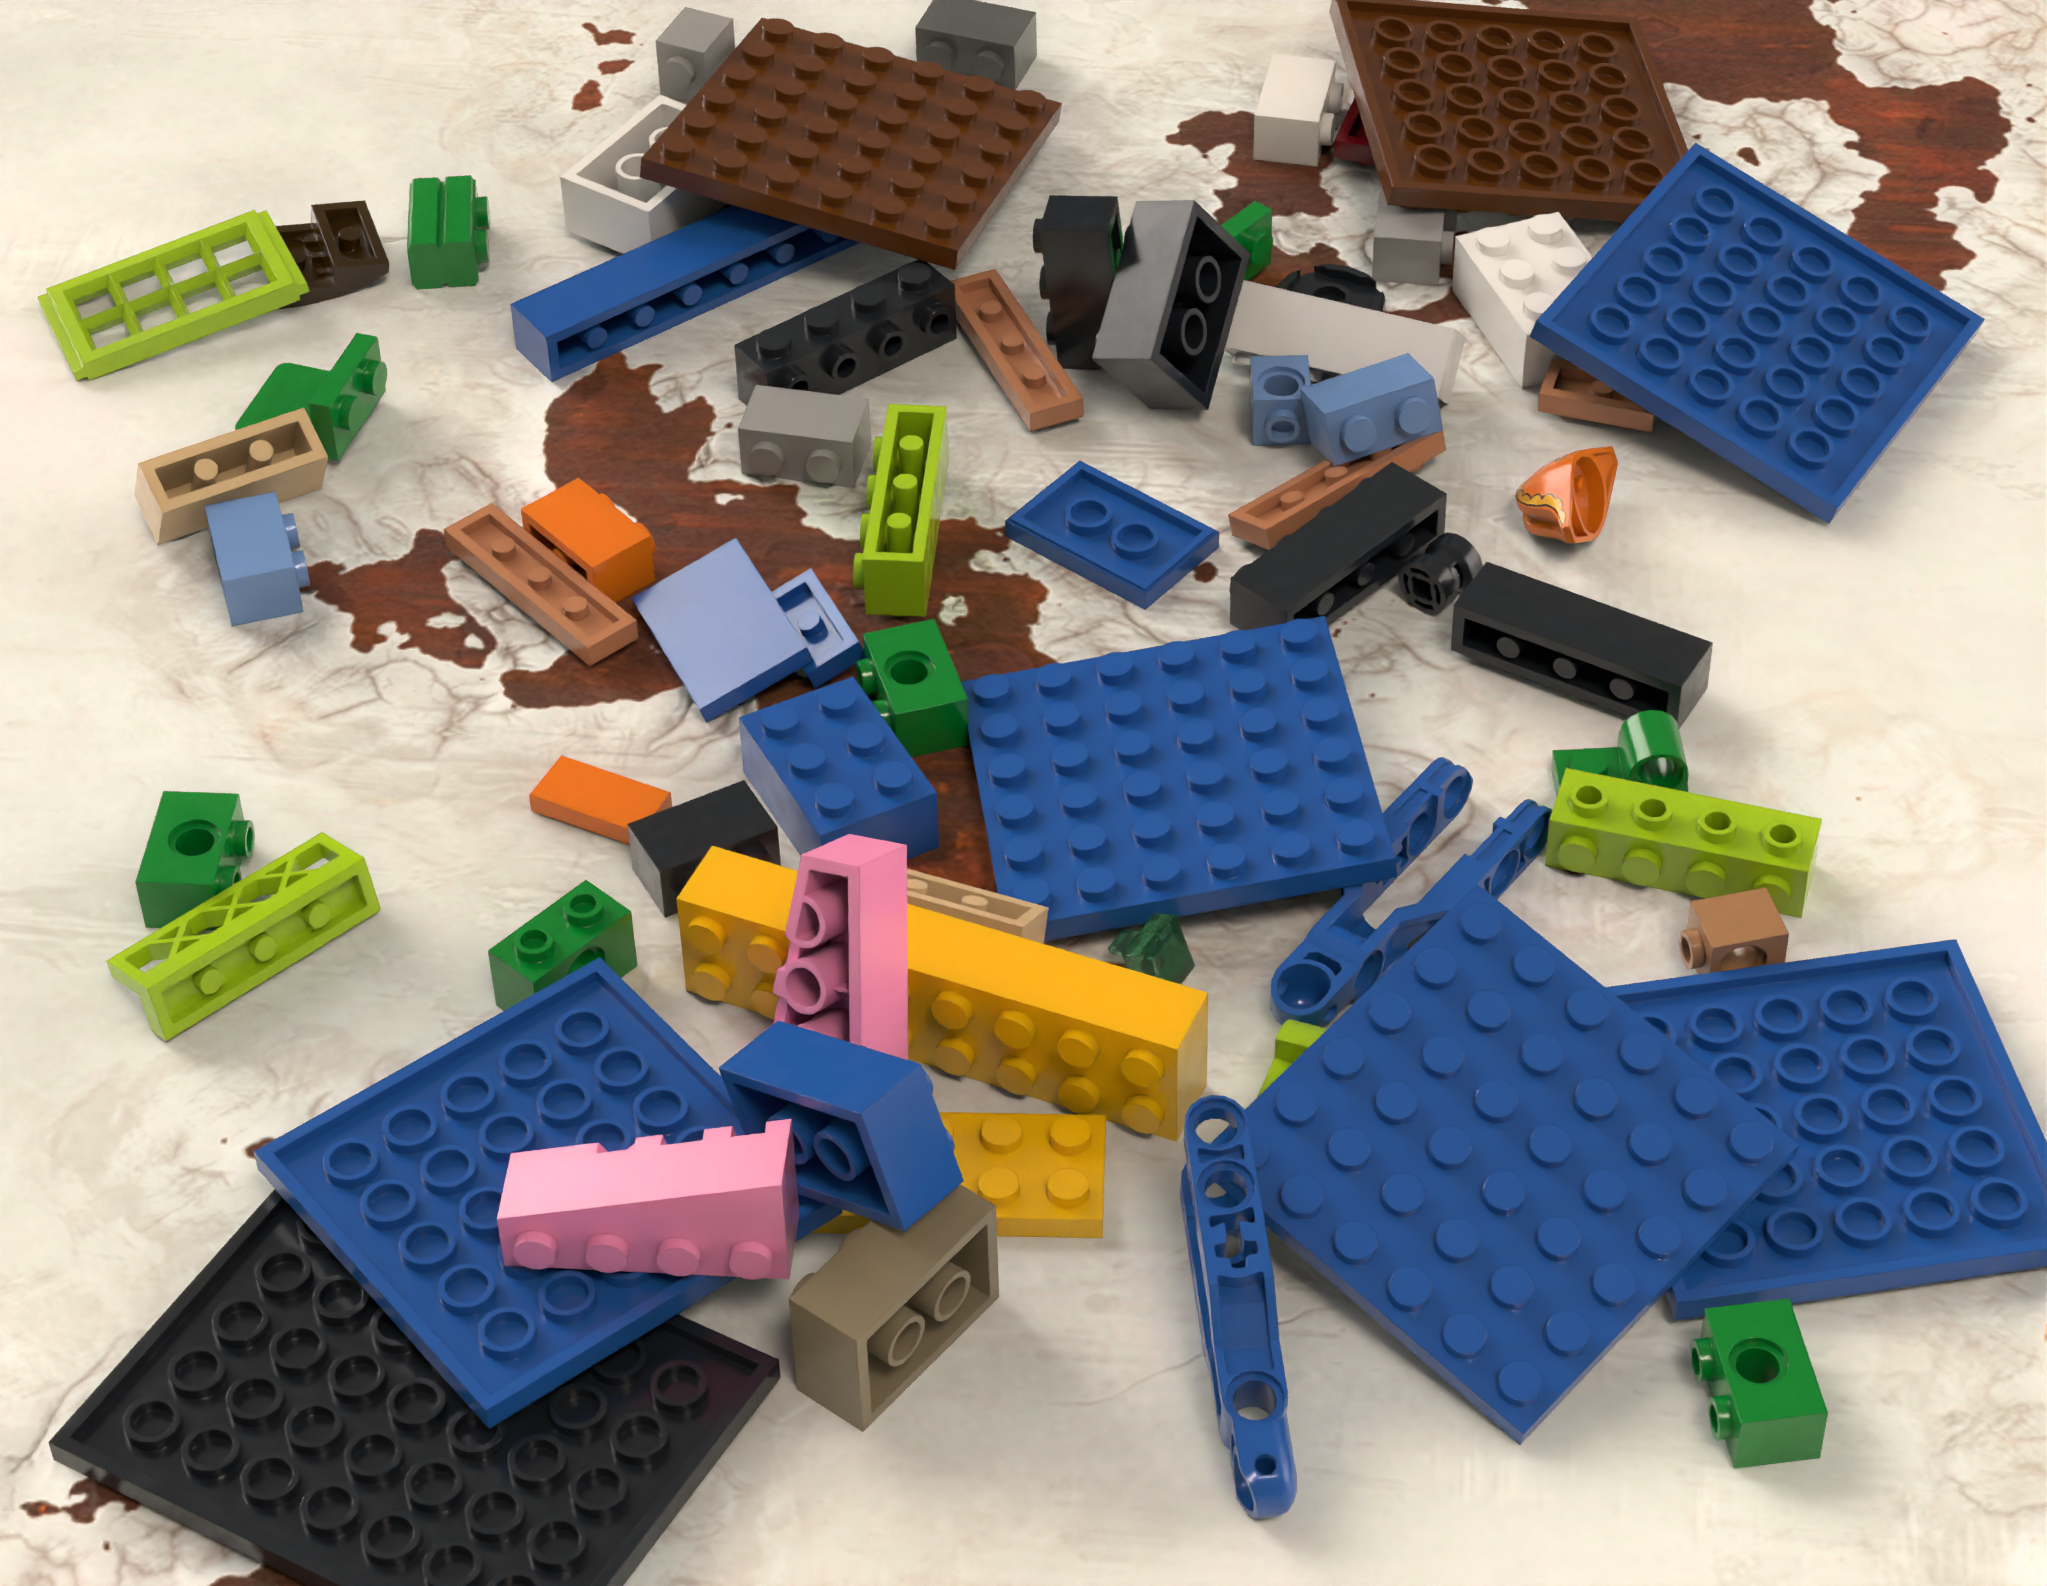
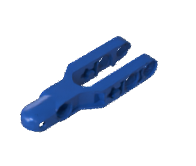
[1270,757,1552,1028]
[1180,1095,1297,1519]

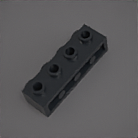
[734,259,957,406]
[1229,462,1447,630]
[1451,562,1713,729]

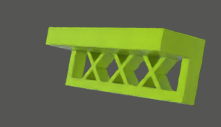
[106,832,381,1041]

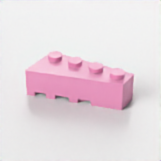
[765,834,908,1060]
[497,1119,799,1280]

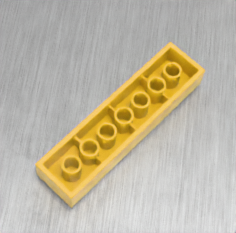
[676,846,1208,1142]

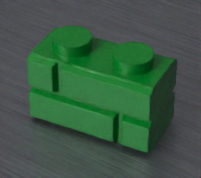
[407,175,490,290]

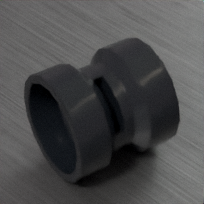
[1398,532,1483,615]

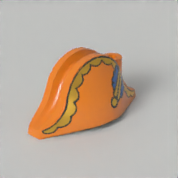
[1515,446,1618,543]

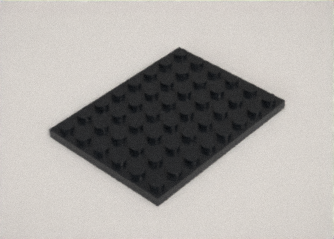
[48,1189,781,1586]

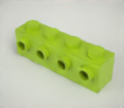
[853,404,949,617]
[1545,768,1822,918]

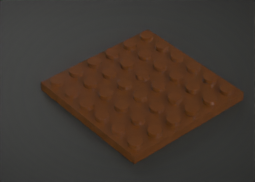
[1329,0,1688,224]
[639,18,1062,270]

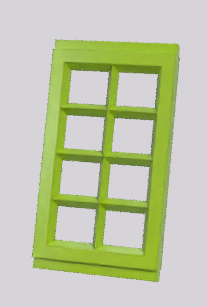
[37,210,310,381]

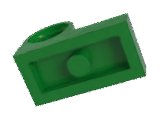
[1551,710,1689,797]

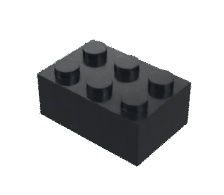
[1092,200,1251,410]

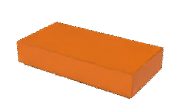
[529,755,672,845]

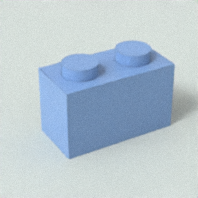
[1300,353,1443,466]
[205,492,310,626]

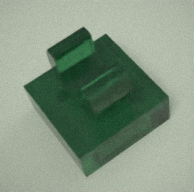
[1108,913,1195,984]

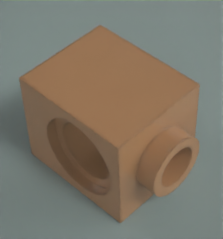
[1679,887,1789,974]

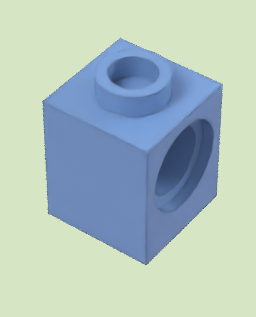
[1249,355,1311,446]

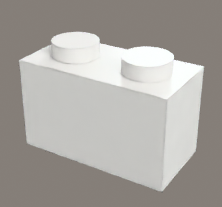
[1253,54,1344,166]

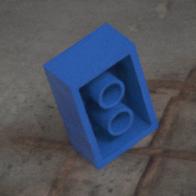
[739,677,939,859]
[718,1020,964,1231]

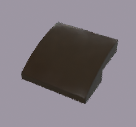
[267,200,389,309]

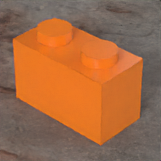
[521,477,655,603]

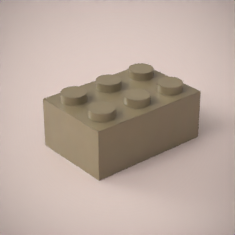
[789,1184,999,1432]

